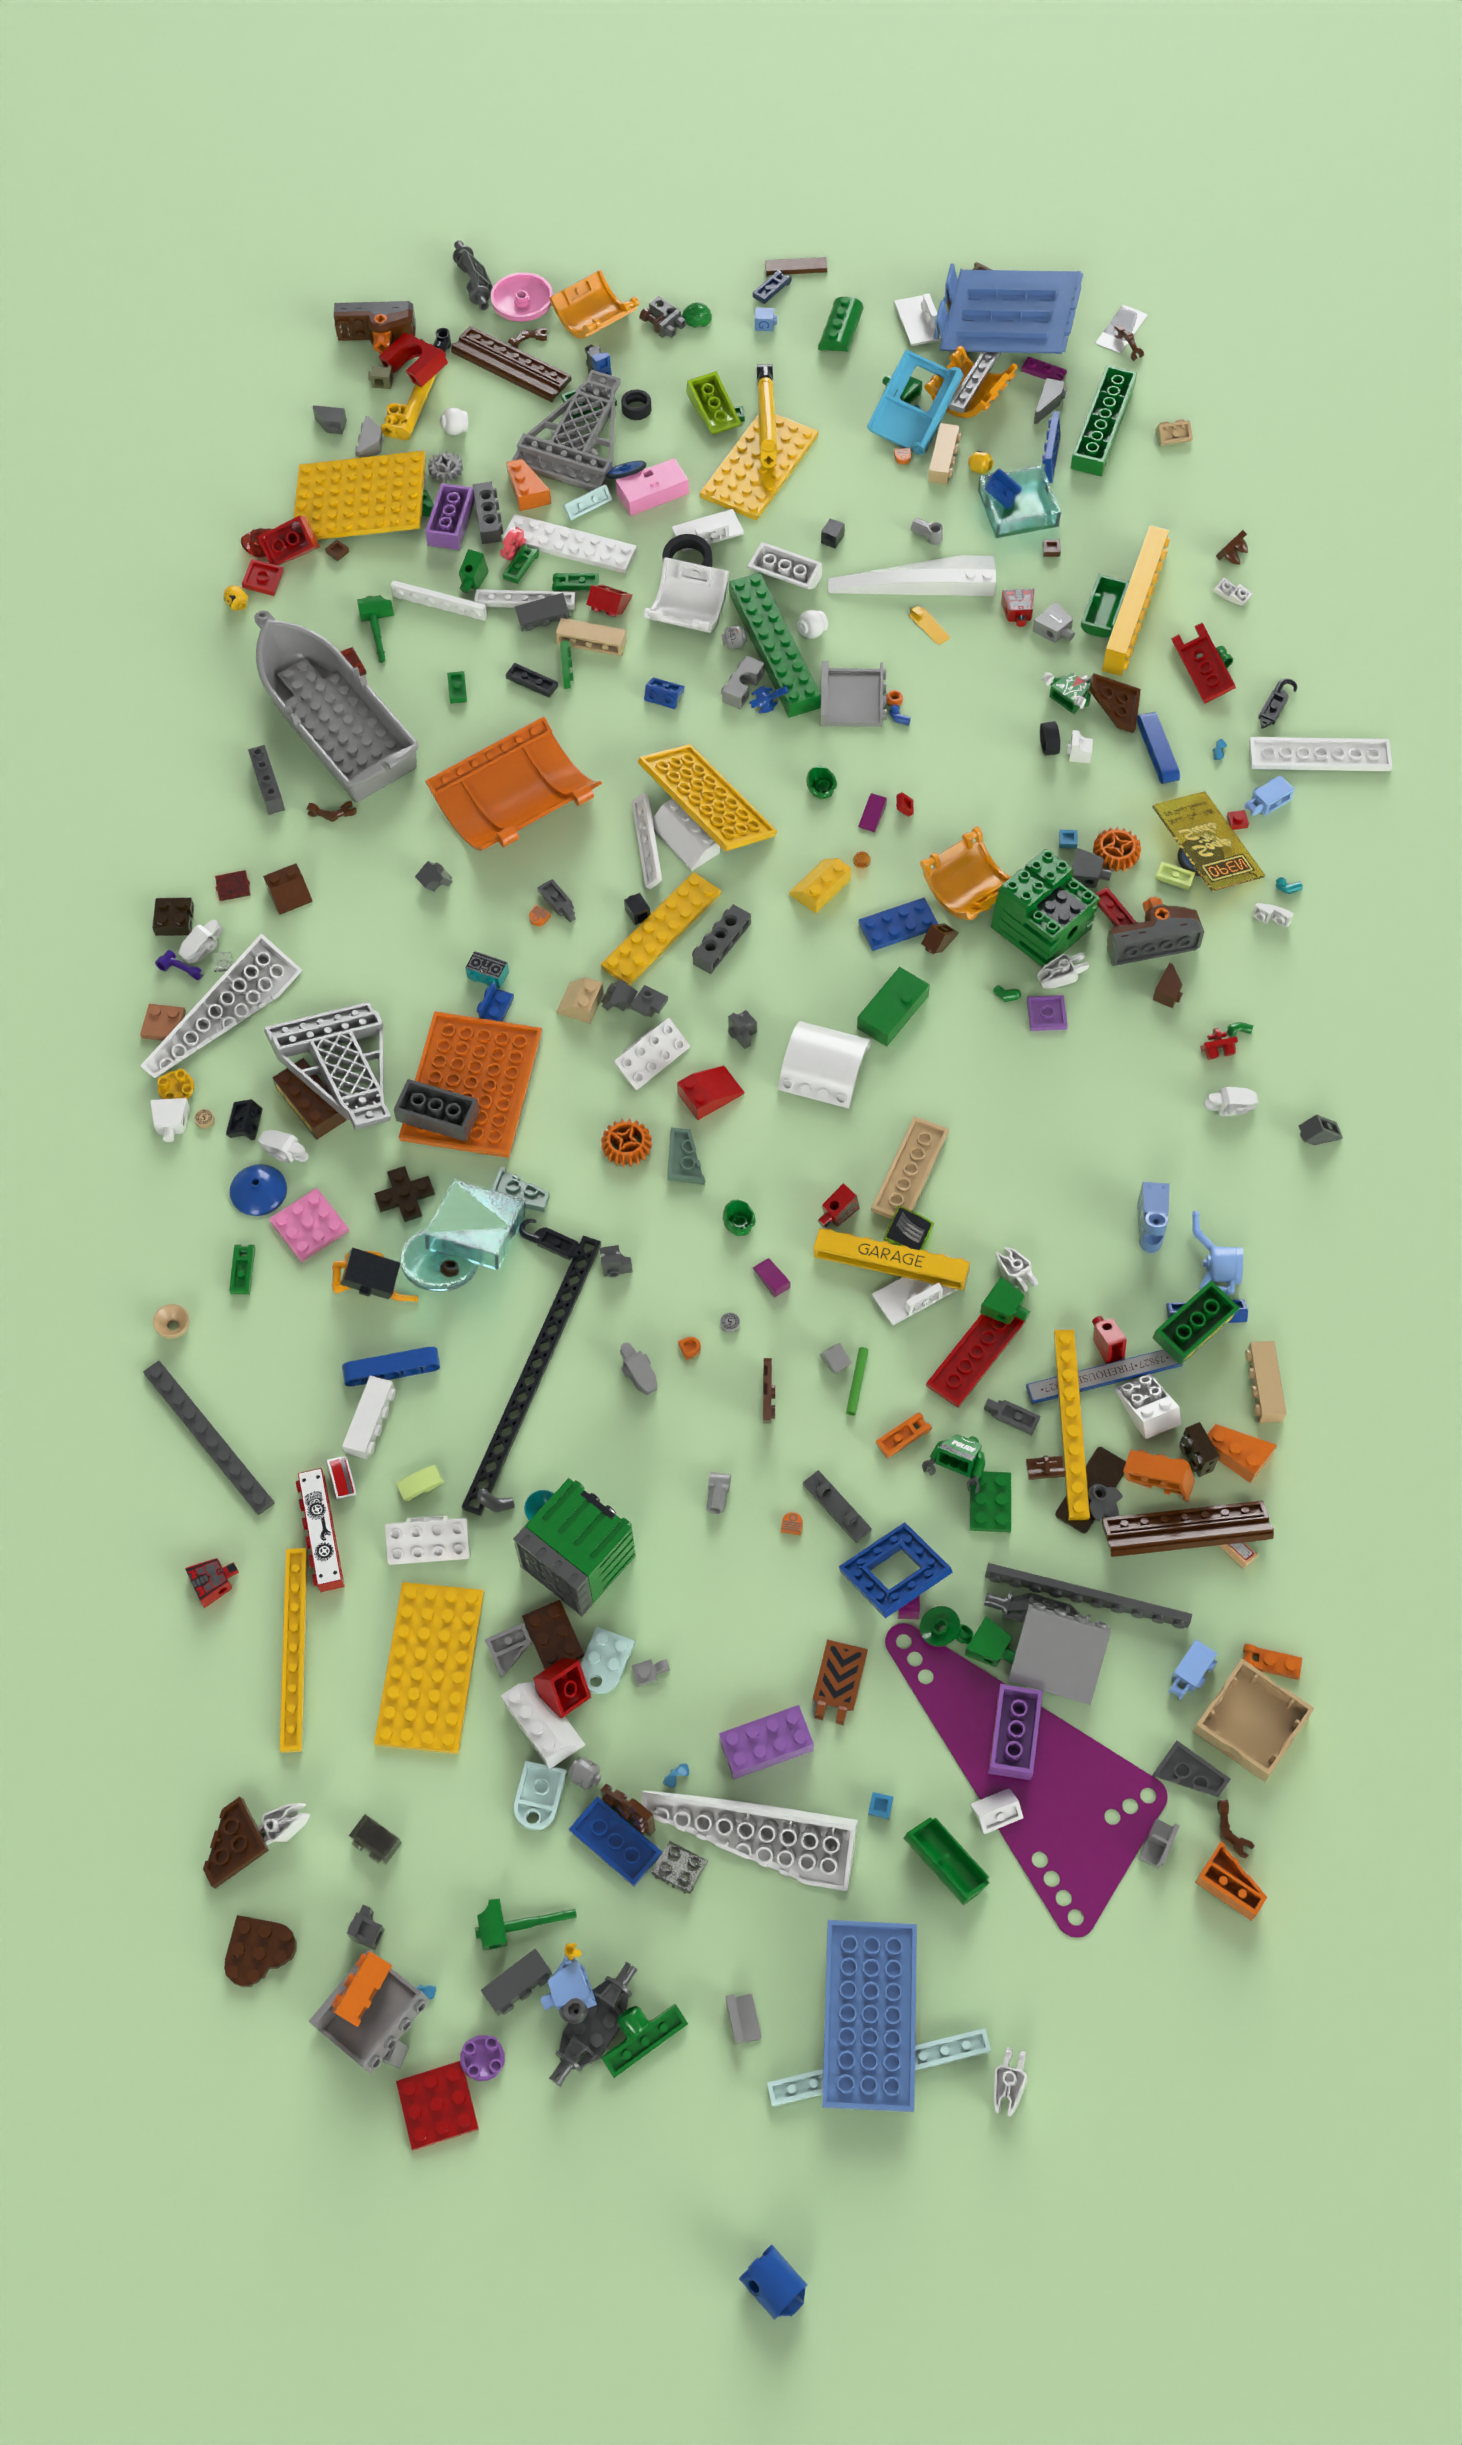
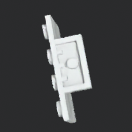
[894,294,941,346]
[672,509,744,552]
[614,1018,690,1090]
[872,1277,957,1325]
[385,1515,470,1565]

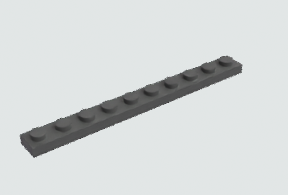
[143,1361,275,1516]
[985,1563,1192,1629]

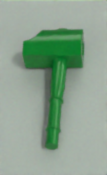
[357,595,394,663]
[475,1899,577,1951]

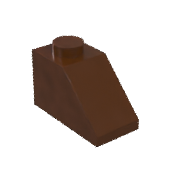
[921,923,959,954]
[1153,963,1183,1008]

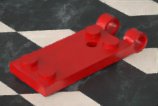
[1171,622,1236,704]

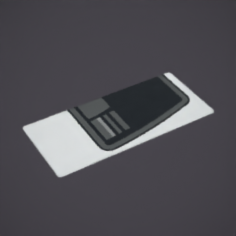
[1096,305,1147,353]

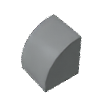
[819,1343,852,1373]
[382,2040,409,2069]

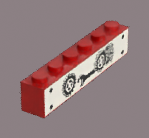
[296,1468,345,1592]

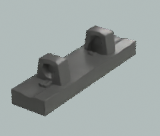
[803,1470,872,1543]

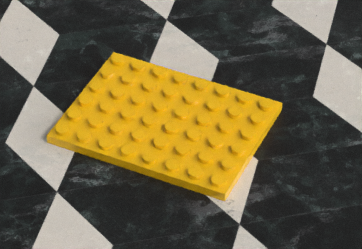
[294,451,426,540]

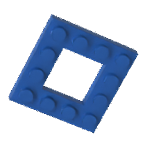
[839,1522,953,1618]

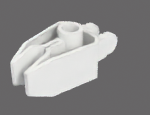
[179,919,223,965]
[1037,952,1090,989]
[1204,1087,1259,1116]
[258,1130,309,1164]
[996,1247,1038,1292]
[258,1803,310,1845]
[994,2047,1029,2117]

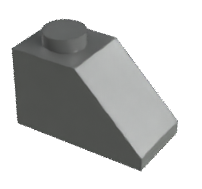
[313,405,347,434]
[1299,1115,1343,1145]

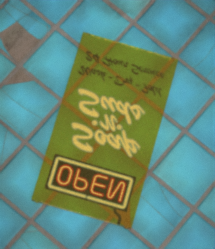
[1152,791,1265,892]

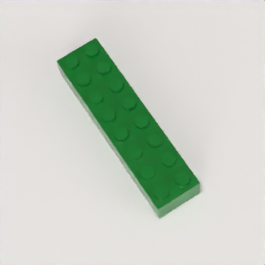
[1070,365,1137,477]

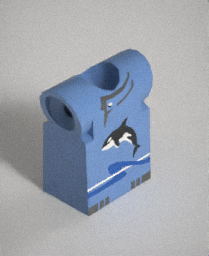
[1137,1182,1170,1253]

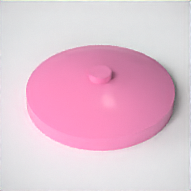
[491,273,553,322]

